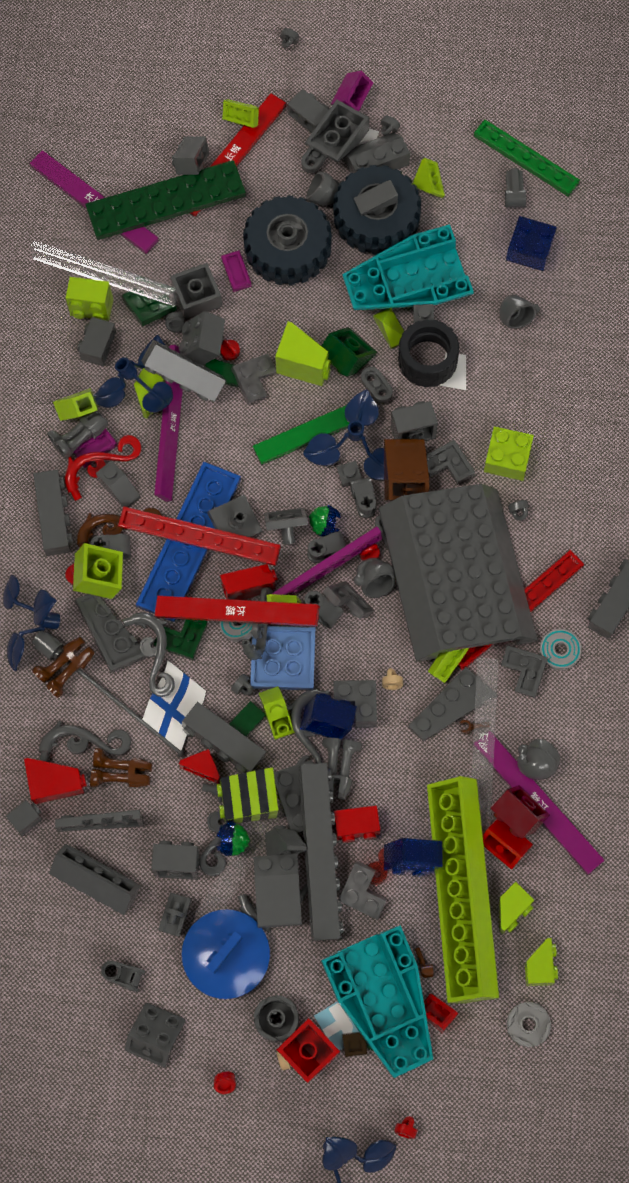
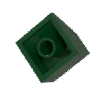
[321,327,377,377]

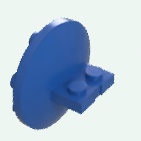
[182,909,270,999]

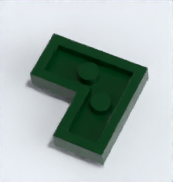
[122,287,176,327]
[153,619,208,661]

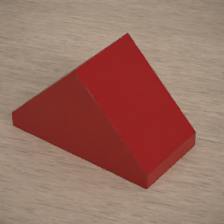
[179,749,220,784]
[424,993,458,1033]

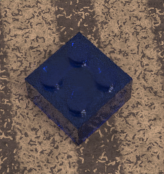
[506,216,557,271]
[300,693,357,740]
[384,838,443,877]

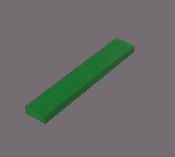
[473,120,580,197]
[253,405,349,465]

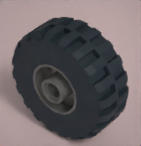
[333,165,421,255]
[243,195,332,285]

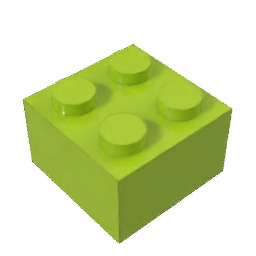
[66,277,113,321]
[484,426,534,481]
[73,543,123,599]

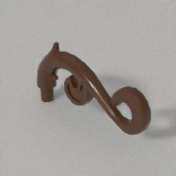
[77,507,162,547]

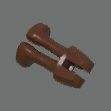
[32,637,95,698]
[90,748,153,788]

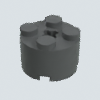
[254,995,299,1043]

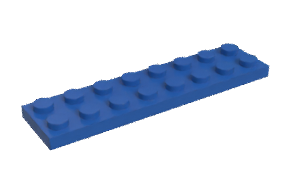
[136,461,241,622]

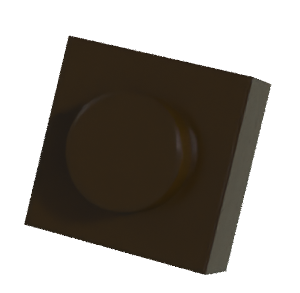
[342,1032,367,1057]

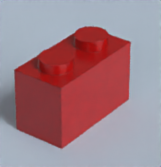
[334,805,380,843]
[483,819,533,870]

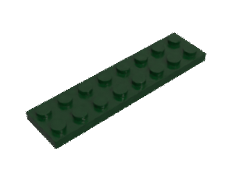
[85,160,246,240]

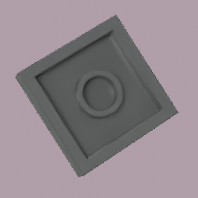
[207,495,262,538]
[264,507,308,544]

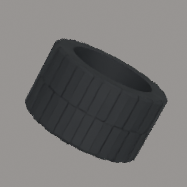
[398,319,460,387]

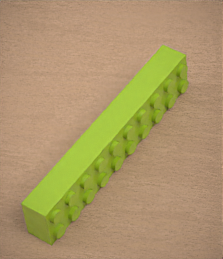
[427,776,499,1004]

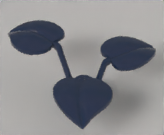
[94,335,173,413]
[303,390,384,480]
[3,575,60,671]
[322,1136,396,1183]

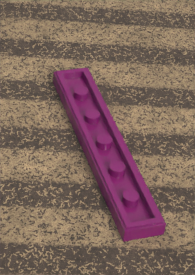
[272,526,382,595]

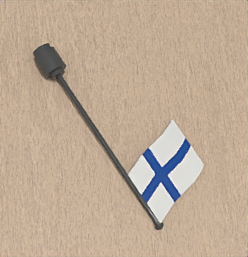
[32,630,206,757]

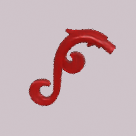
[65,435,141,501]

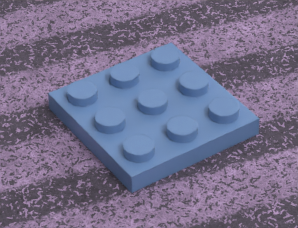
[250,626,316,690]

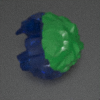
[309,505,341,537]
[216,822,250,856]

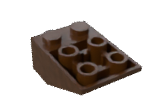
[384,439,429,501]

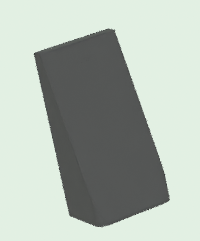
[354,180,398,216]

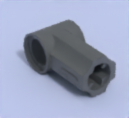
[505,168,526,207]

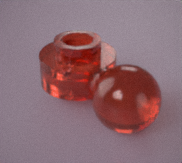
[368,847,395,885]

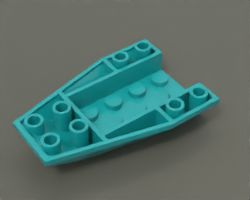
[342,224,474,310]
[321,925,433,1078]

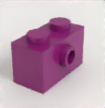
[331,70,373,111]

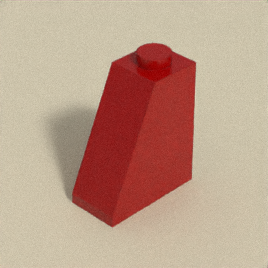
[220,564,278,600]
[24,758,87,804]

